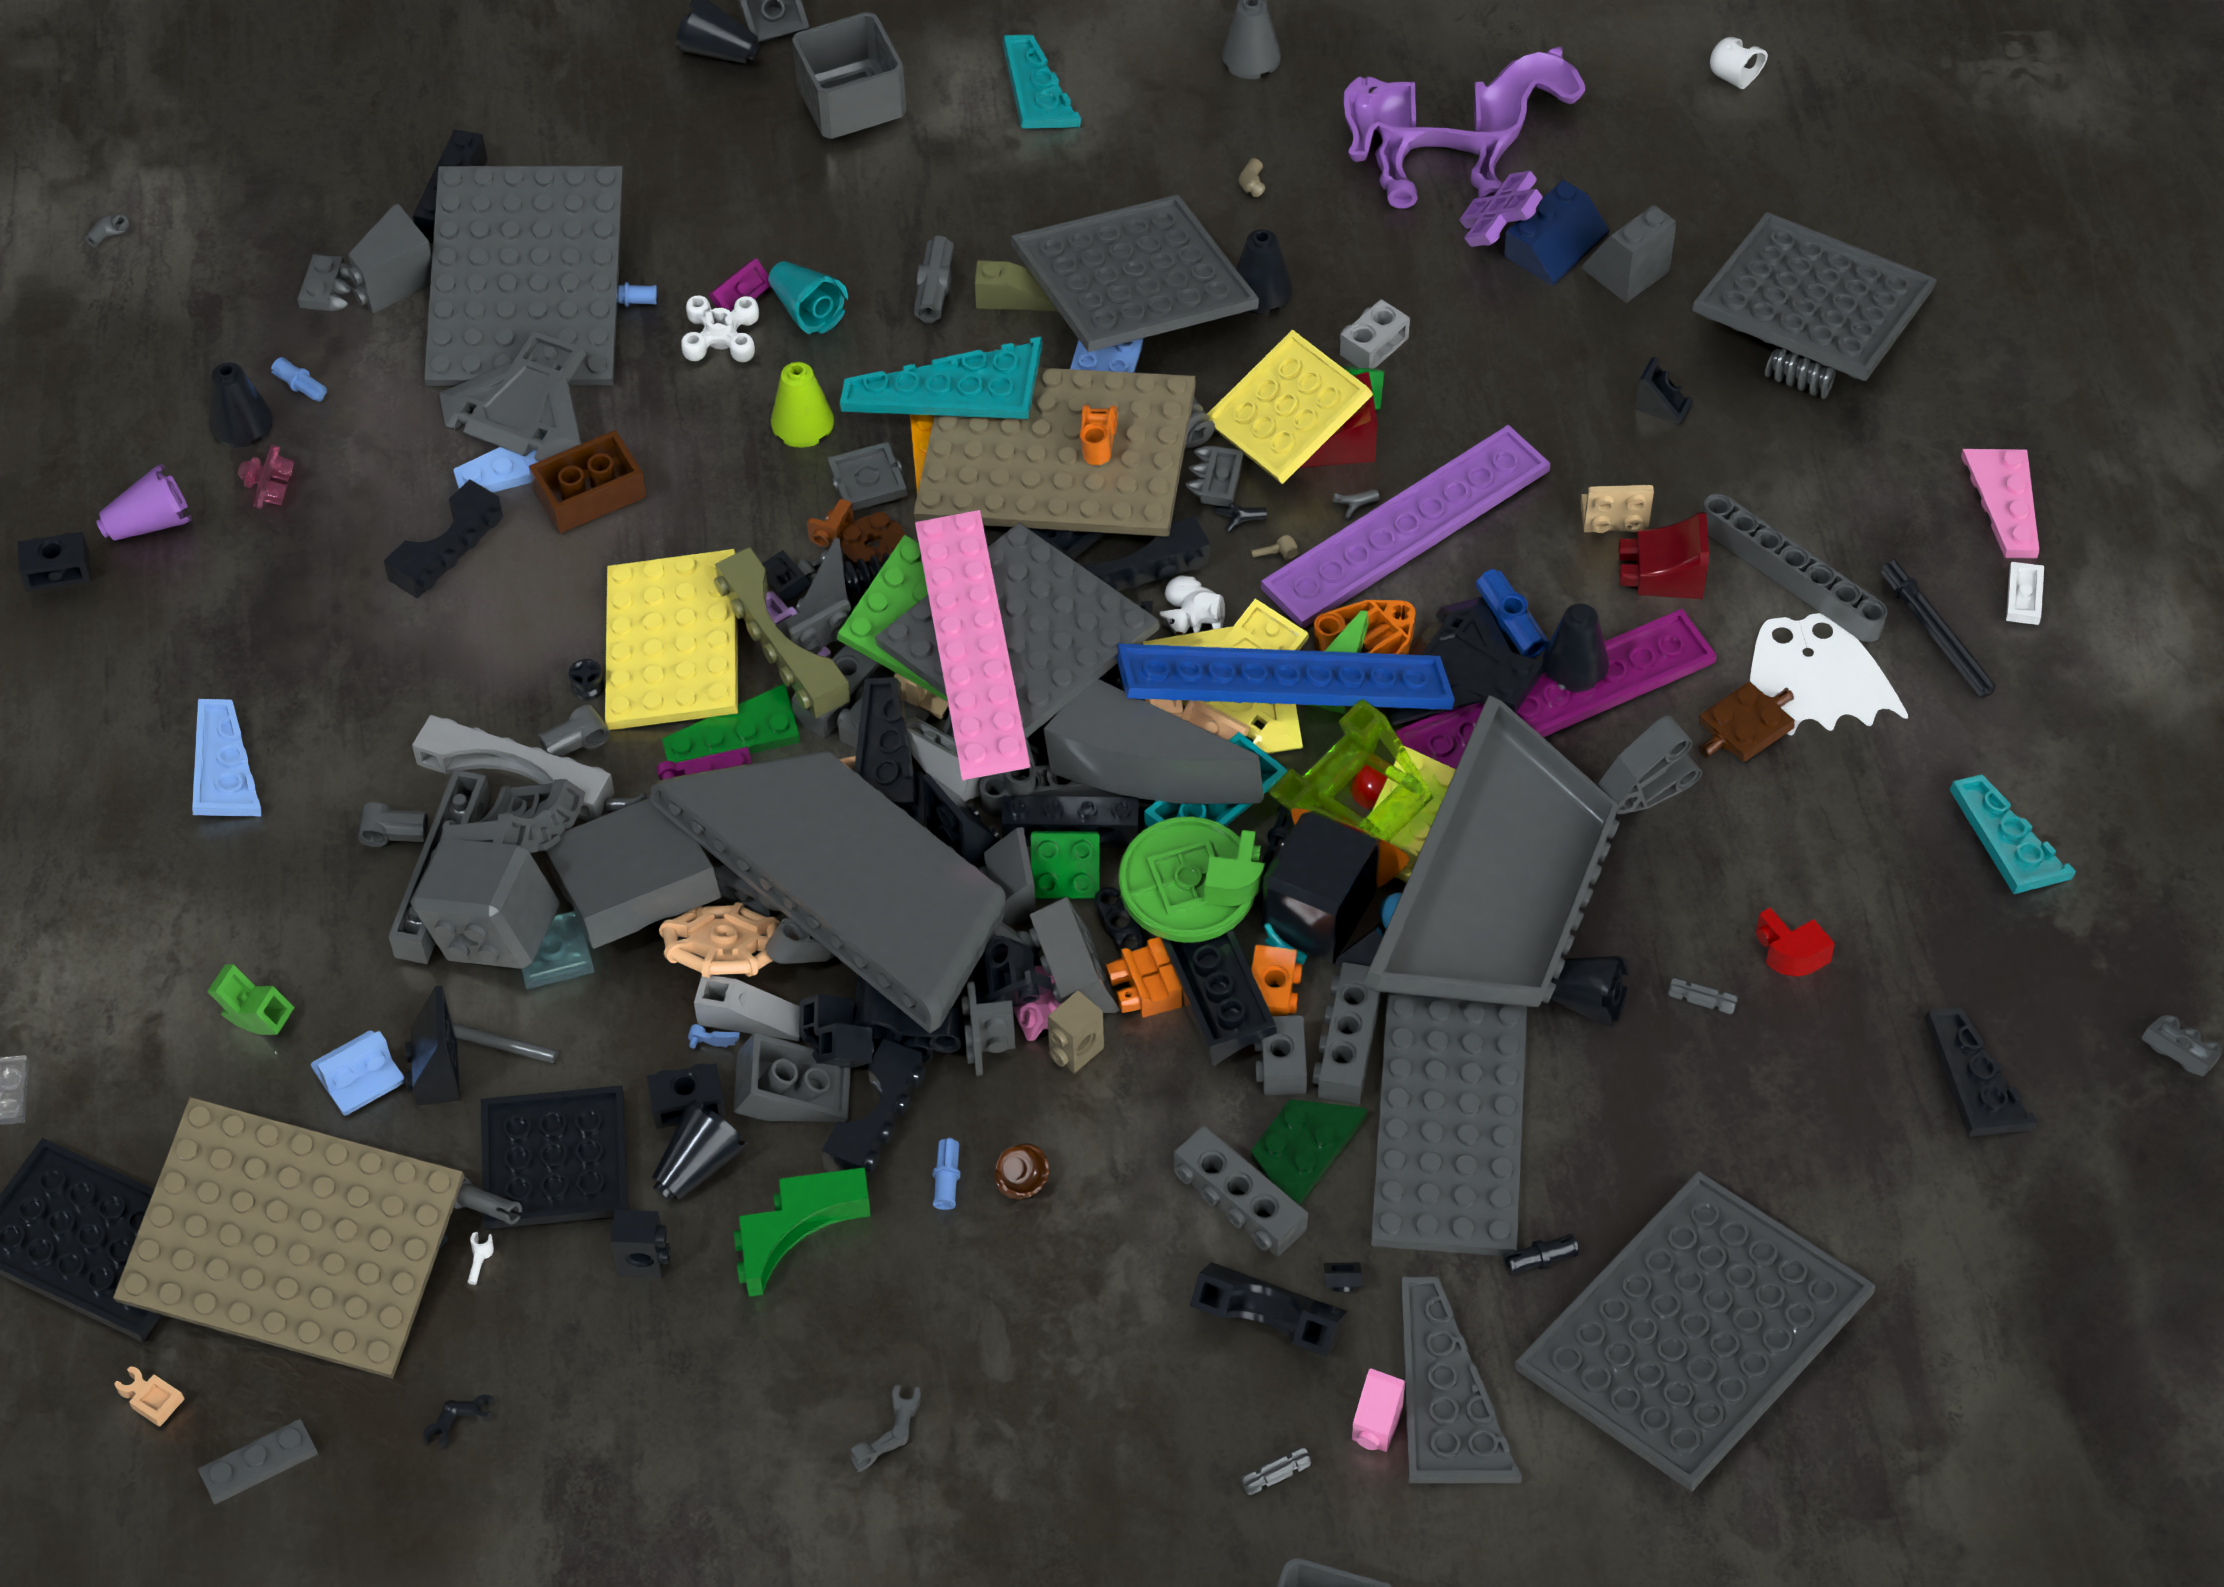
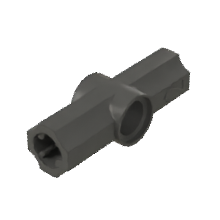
[914,236,954,323]

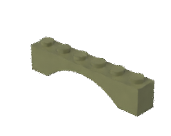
[714,547,850,719]

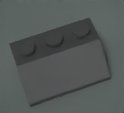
[1029,897,1120,1013]

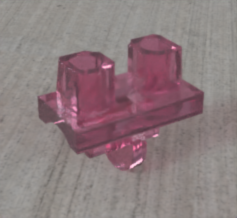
[238,445,294,509]

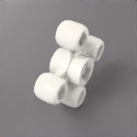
[681,295,759,362]

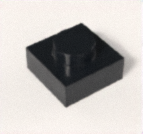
[1324,1262,1362,1292]

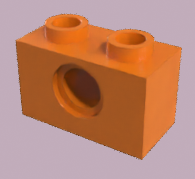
[1251,945,1303,1016]

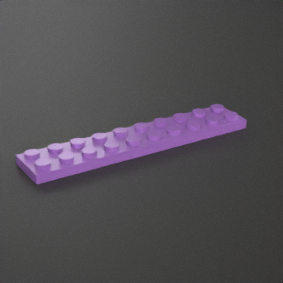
[1261,425,1550,629]

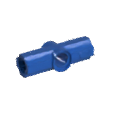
[1476,569,1549,659]

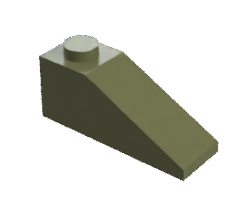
[975,260,1058,311]

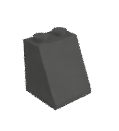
[348,204,432,314]
[1582,205,1677,303]

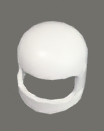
[1710,37,1768,89]

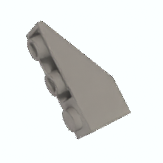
[694,975,801,1041]

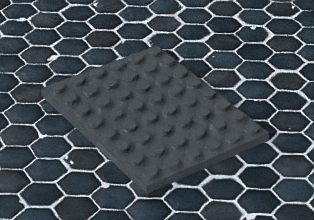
[424,166,623,386]
[1515,1171,1875,1492]

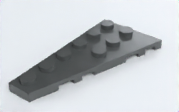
[1401,1277,1522,1484]

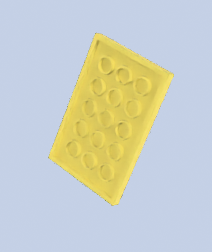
[605,549,738,730]

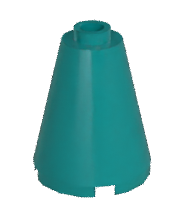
[768,261,848,334]

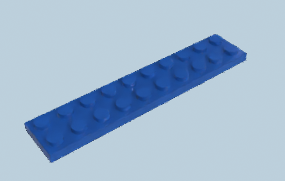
[1117,644,1455,710]

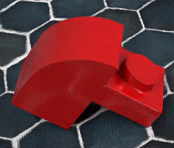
[1756,907,1835,976]

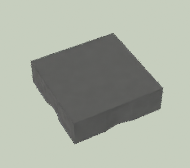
[543,797,721,949]

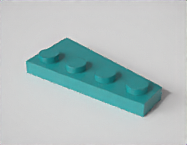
[1002,35,1081,128]
[1949,774,2076,894]

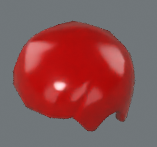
[1350,760,1394,810]

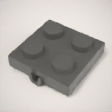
[827,442,907,511]

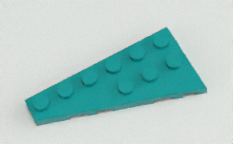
[839,336,1042,419]

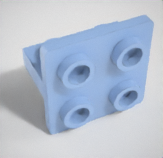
[311,1030,405,1116]

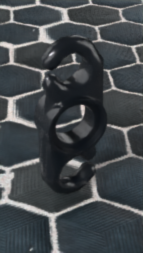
[1094,887,1147,953]

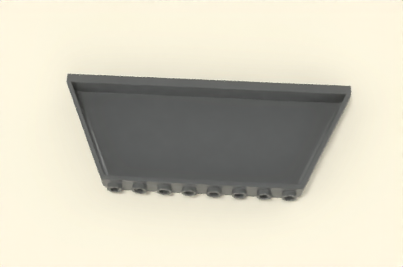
[1362,695,1620,1007]
[650,751,1006,1033]

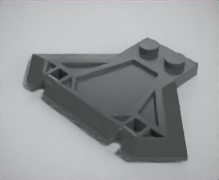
[439,331,586,461]

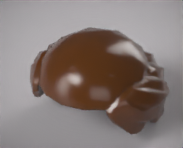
[994,1143,1050,1199]

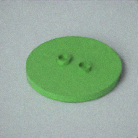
[1119,817,1255,943]

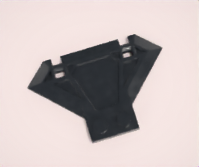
[1385,597,1544,725]

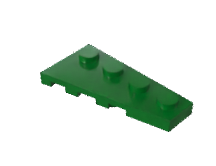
[662,684,800,763]

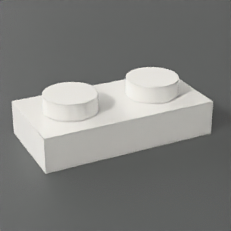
[2006,562,2044,625]

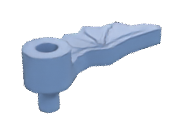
[688,1024,740,1049]

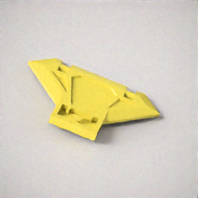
[1143,598,1309,754]

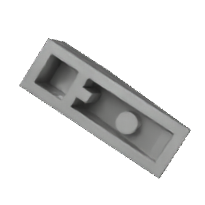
[906,717,984,801]

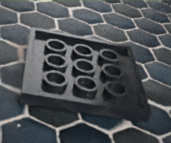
[481,1085,629,1229]

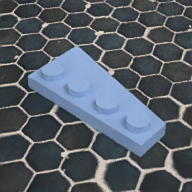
[192,699,261,817]

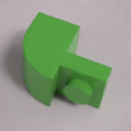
[1204,830,1265,906]
[207,964,295,1035]

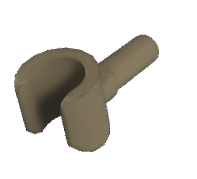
[1251,535,1299,560]

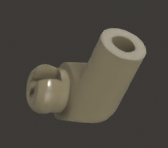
[1239,158,1265,198]

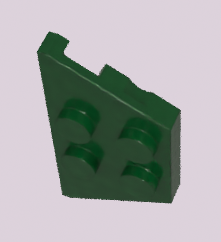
[1251,1099,1367,1205]

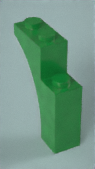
[734,1168,871,1297]

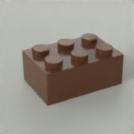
[528,430,647,534]

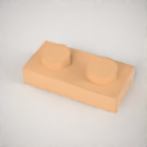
[1181,700,1250,740]

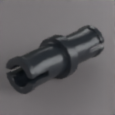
[1503,1233,1579,1276]

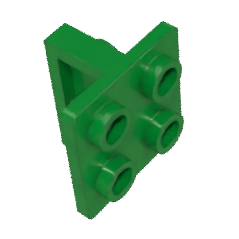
[1031,831,1100,898]

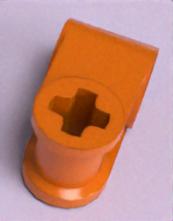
[1080,405,1118,466]

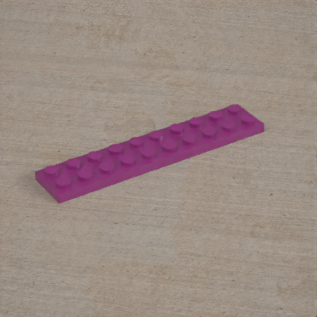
[1394,609,1717,769]

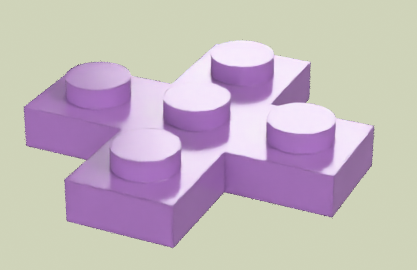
[1459,171,1543,247]

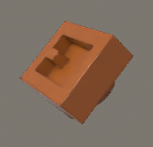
[807,499,854,548]

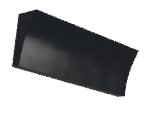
[1153,929,1277,1067]

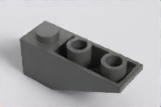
[796,538,847,613]

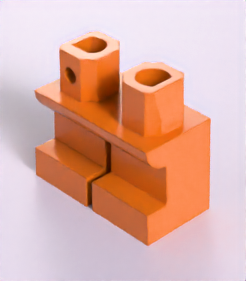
[1105,937,1182,1018]

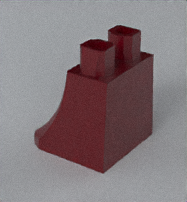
[1618,512,1709,599]

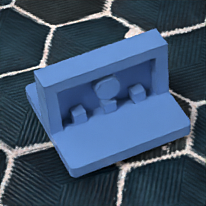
[1070,338,1143,373]

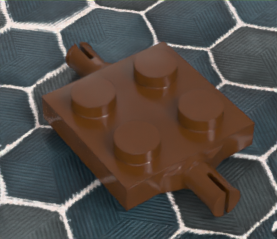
[1699,681,1795,762]

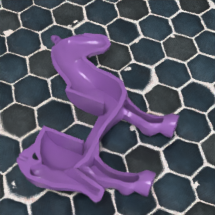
[1344,47,1585,208]

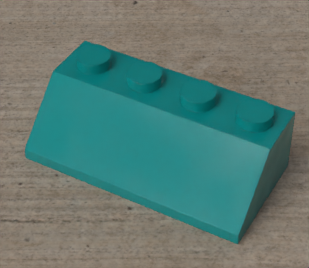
[1144,732,1288,830]

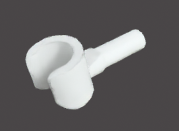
[468,1232,494,1285]

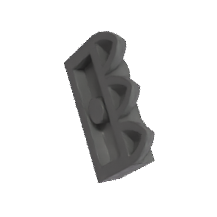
[297,254,354,311]
[1185,446,1244,507]
[2141,1015,2222,1077]

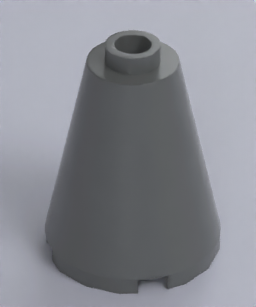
[1222,0,1281,79]

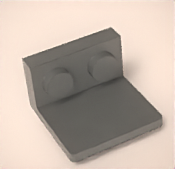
[776,594,851,654]

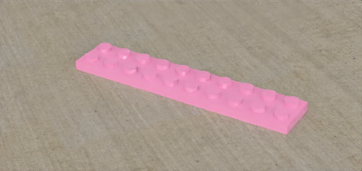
[915,510,1030,780]

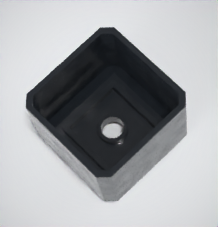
[1262,811,1381,964]

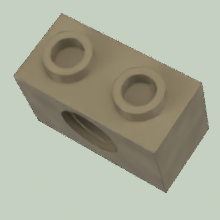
[1048,990,1104,1074]

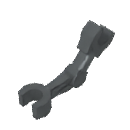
[850,1385,921,1472]

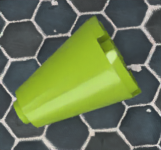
[771,362,834,448]

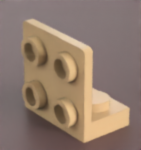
[1581,485,1654,533]

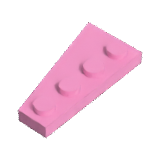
[1961,449,2039,558]

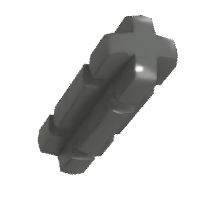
[1668,977,1738,1014]
[1241,1446,1311,1495]

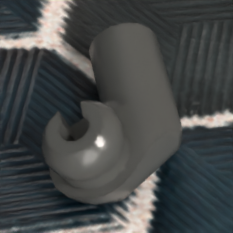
[84,214,129,247]

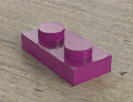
[708,258,770,312]

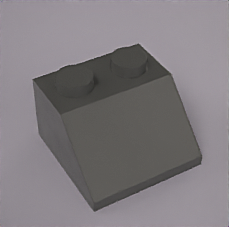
[979,827,1036,926]

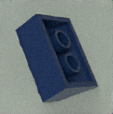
[1504,180,1609,286]

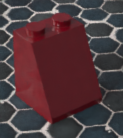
[1299,372,1377,468]

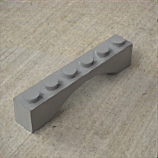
[412,715,615,821]

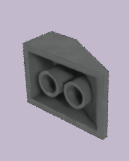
[737,0,810,43]
[733,1032,850,1122]

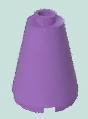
[96,464,192,541]

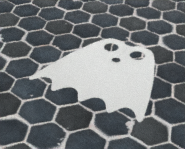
[1750,613,1908,735]

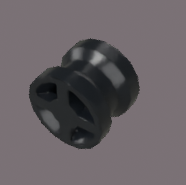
[568,659,604,701]

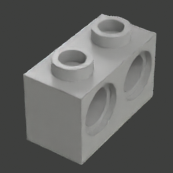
[1340,299,1410,369]

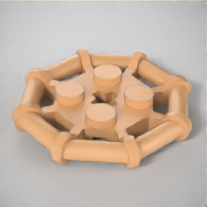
[659,902,780,978]

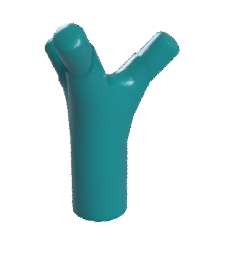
[1264,923,1308,964]

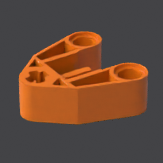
[1313,600,1416,655]

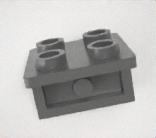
[961,982,1015,1076]

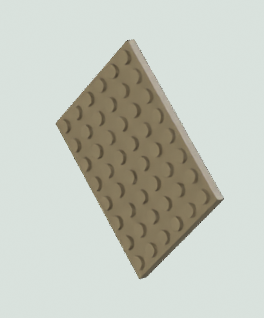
[913,367,1196,536]
[113,1097,464,1379]

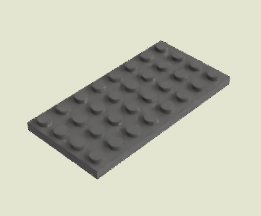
[1371,995,1527,1256]

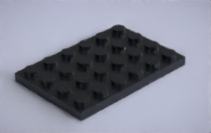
[0,1138,162,1342]

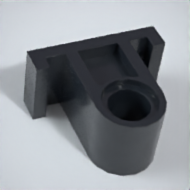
[975,935,1053,1007]

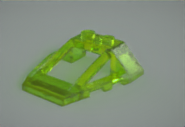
[1268,699,1434,842]

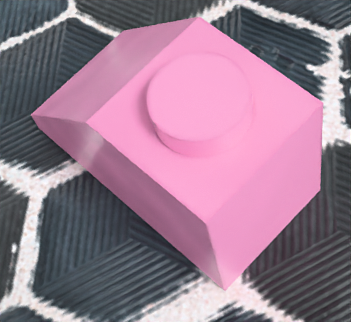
[1352,1368,1405,1452]

